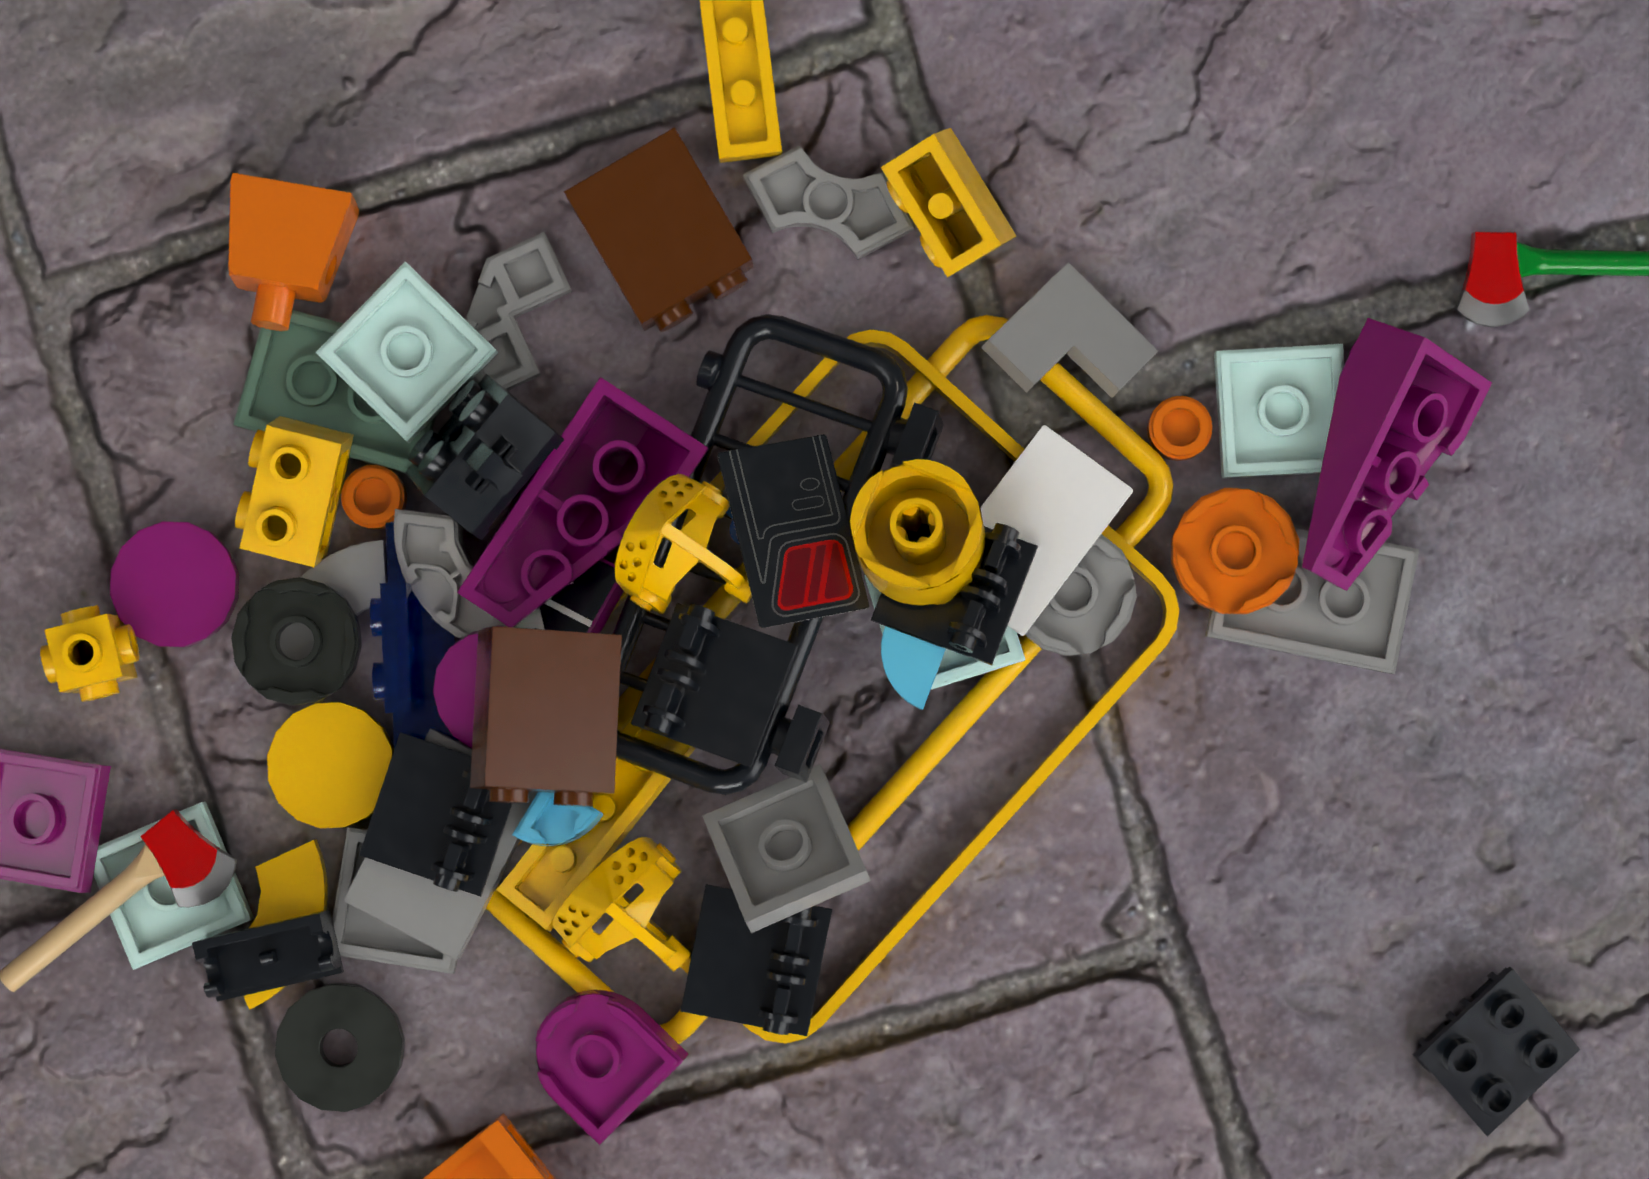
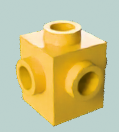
[40,605,140,702]

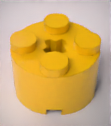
[850,459,986,605]

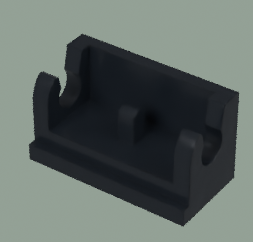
[192,910,344,1002]

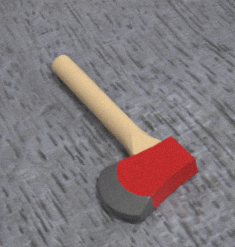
[0,809,237,992]

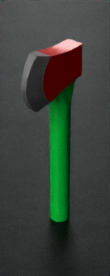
[1455,232,1649,328]

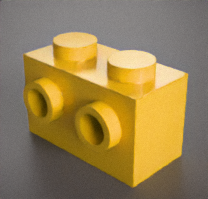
[881,128,1016,278]
[235,416,354,568]

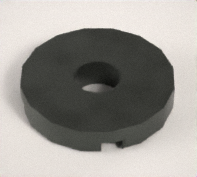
[231,577,362,705]
[275,983,405,1112]

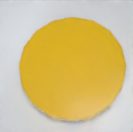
[267,702,394,829]

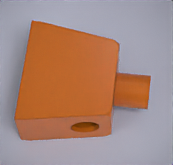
[228,173,359,331]

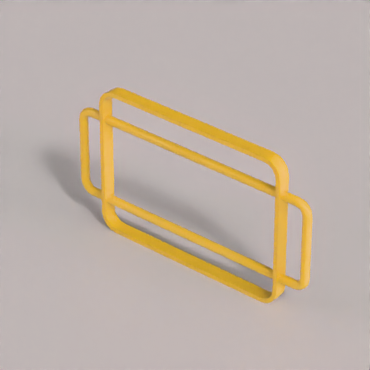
[486,315,1180,1044]

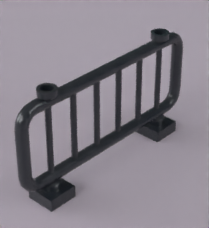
[613,314,944,795]

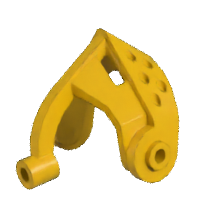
[615,474,752,614]
[552,837,691,972]

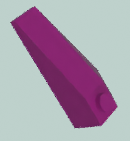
[1302,318,1492,591]
[457,377,709,628]

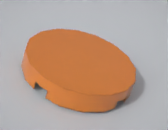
[1171,488,1299,615]

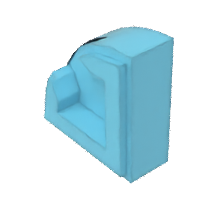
[881,626,946,710]
[512,792,604,846]

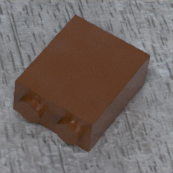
[564,127,753,332]
[470,626,622,807]

